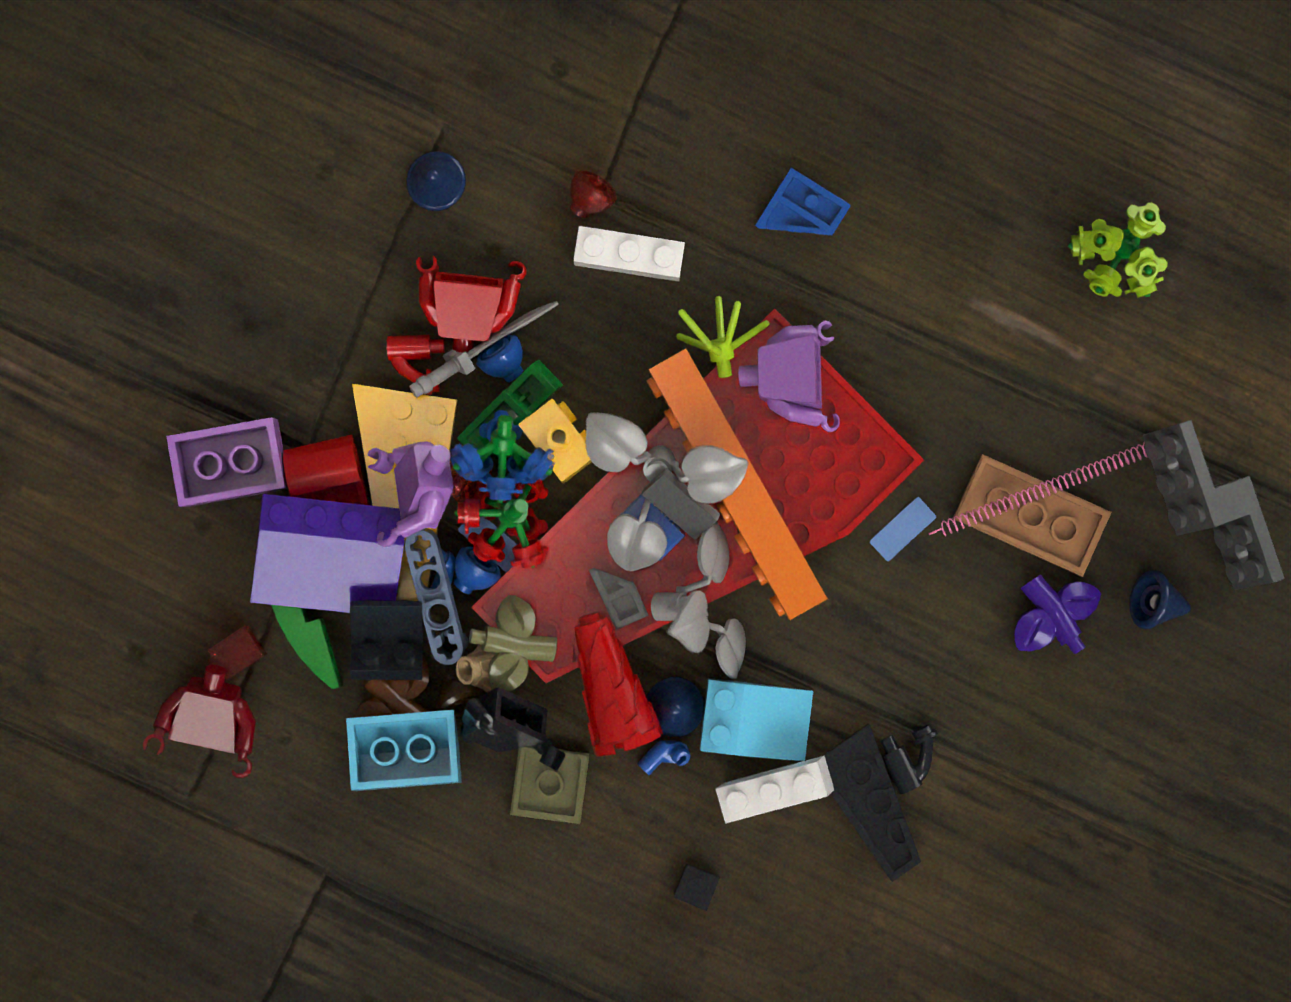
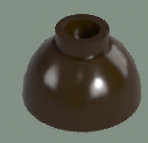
[437,672,484,719]

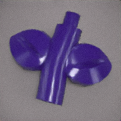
[1014,574,1101,655]

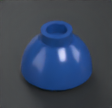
[476,335,523,382]
[454,547,501,594]

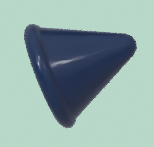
[406,151,466,211]
[1129,570,1191,629]
[647,677,704,737]

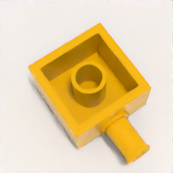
[518,398,592,484]

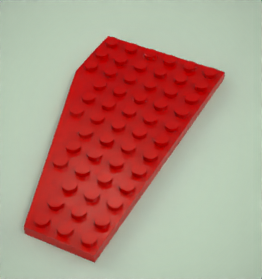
[471,309,924,683]

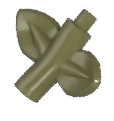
[469,595,557,692]

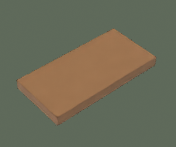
[952,454,1112,577]

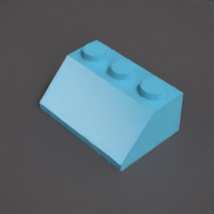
[346,710,462,791]

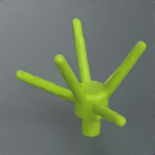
[676,296,770,378]

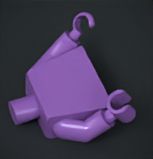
[738,321,840,432]
[368,442,453,547]

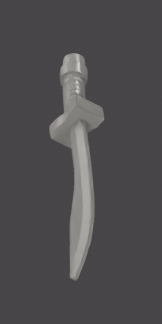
[409,301,558,398]

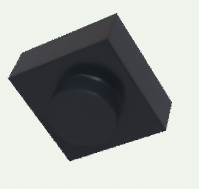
[674,863,720,911]

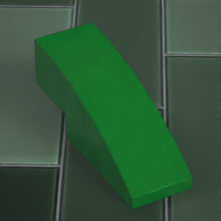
[457,360,563,455]
[272,605,343,689]

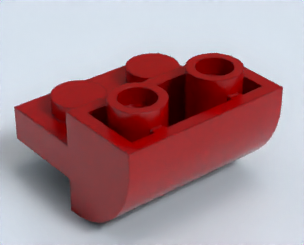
[283,435,370,505]

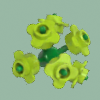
[1068,202,1167,298]

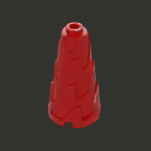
[574,612,663,756]

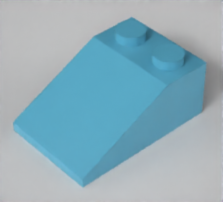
[699,678,813,761]

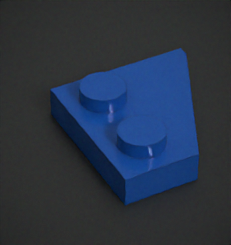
[755,167,851,235]

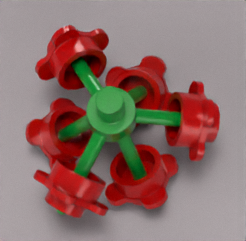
[454,479,549,568]

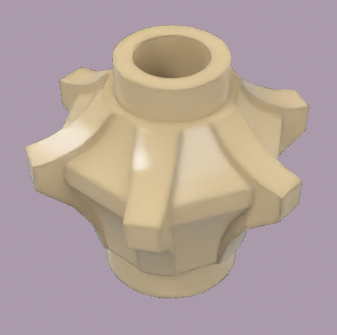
[456,645,495,692]

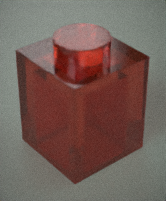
[208,625,268,680]

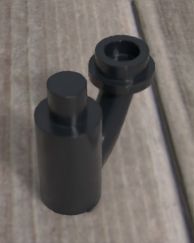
[880,724,938,794]

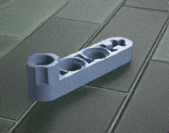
[405,528,468,665]

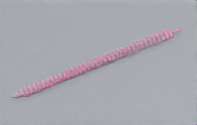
[928,442,1147,537]

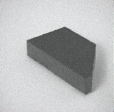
[589,568,648,630]

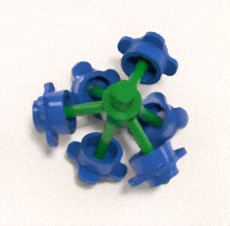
[450,410,555,503]

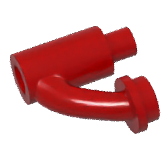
[387,334,445,395]

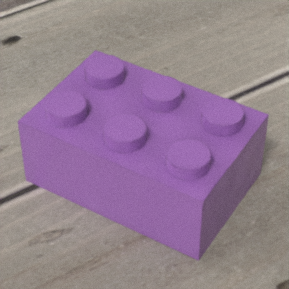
[166,417,288,507]

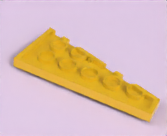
[352,384,458,601]

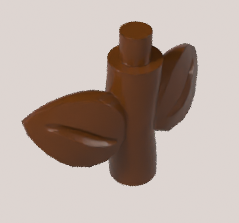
[354,657,430,718]

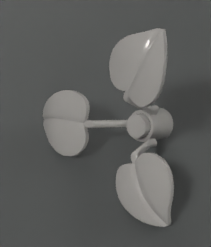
[586,413,748,571]
[651,522,746,679]

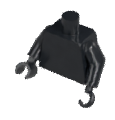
[460,687,565,771]

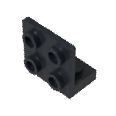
[350,600,423,680]

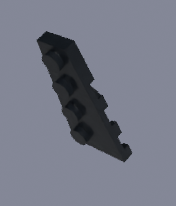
[820,723,921,882]

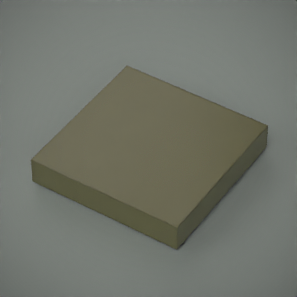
[510,746,590,824]

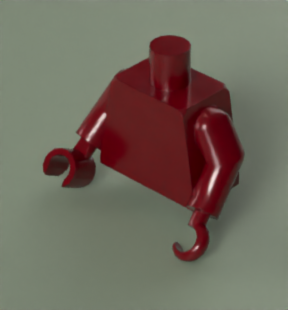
[143,665,256,778]

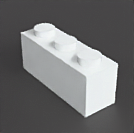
[574,226,685,282]
[716,756,834,823]

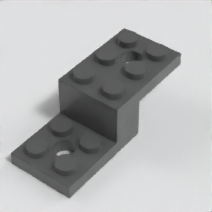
[1142,420,1285,590]

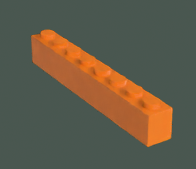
[646,349,827,620]

